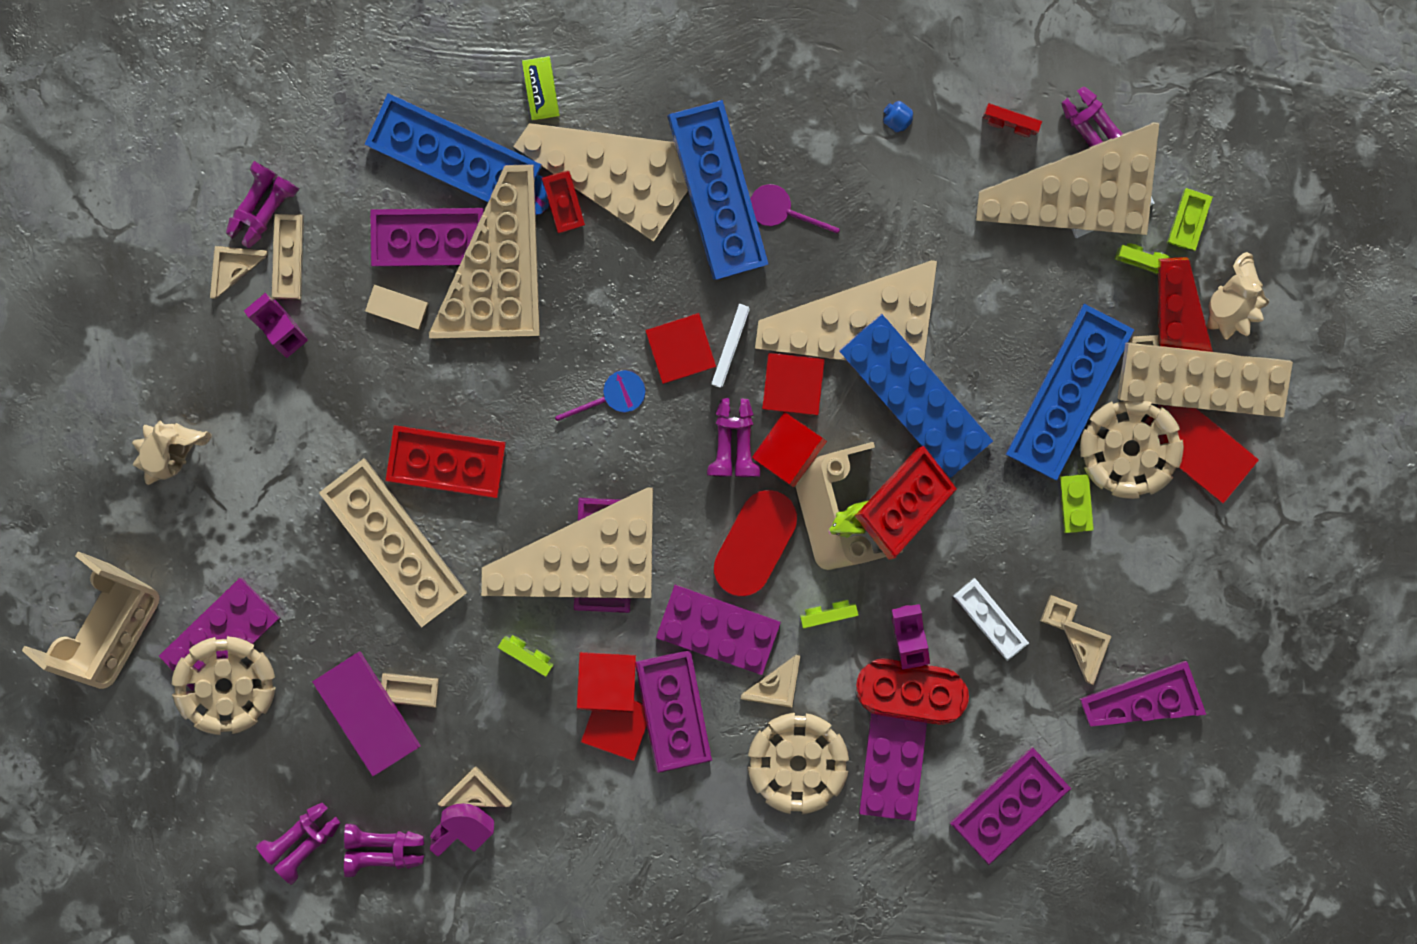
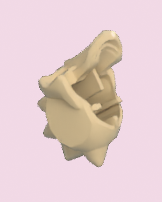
[1206,252,1269,339]
[132,421,212,485]

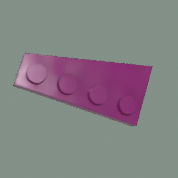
[1079,661,1206,726]

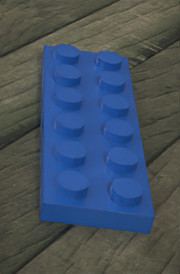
[365,93,542,202]
[667,100,769,280]
[1005,304,1134,480]
[839,313,993,478]

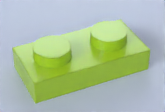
[1167,188,1213,251]
[1114,243,1170,274]
[1059,474,1094,533]
[800,599,859,628]
[497,635,553,677]

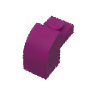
[244,293,308,358]
[891,604,930,670]
[430,803,495,857]

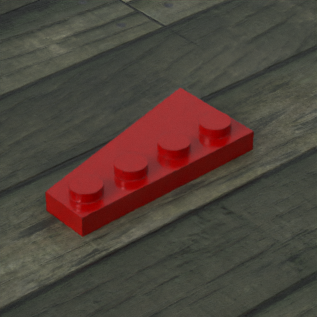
[1158,257,1213,352]

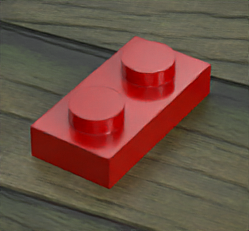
[982,103,1042,138]
[541,170,585,233]

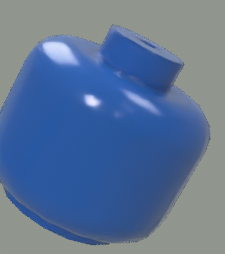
[883,101,913,132]

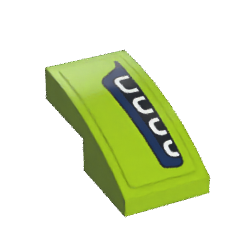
[522,56,560,120]

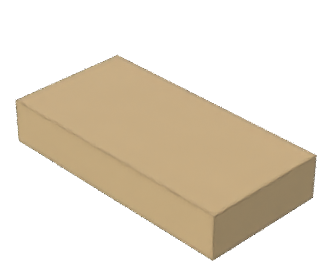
[365,285,429,330]
[381,673,439,707]

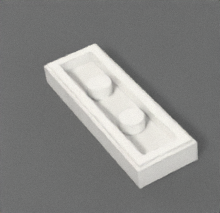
[711,304,750,388]
[953,578,1029,661]

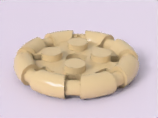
[1080,401,1184,499]
[172,636,276,735]
[747,713,849,814]

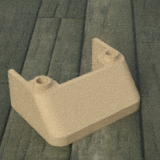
[795,442,903,570]
[22,552,160,689]

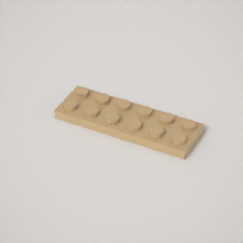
[1117,343,1293,418]
[319,458,467,628]

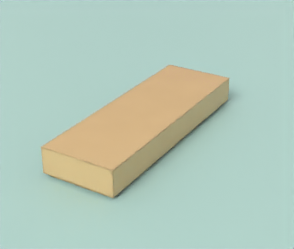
[272,214,304,300]

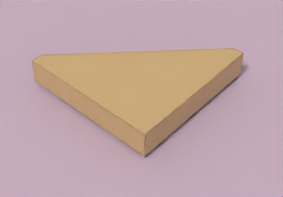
[210,246,268,299]
[1061,618,1111,685]
[741,655,800,707]
[438,766,512,807]

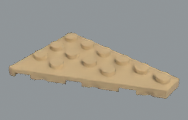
[976,122,1159,235]
[513,123,688,242]
[429,165,540,338]
[755,260,937,361]
[481,488,653,598]

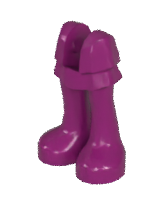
[1061,87,1123,147]
[226,161,300,248]
[707,398,760,477]
[256,803,340,885]
[344,824,425,877]

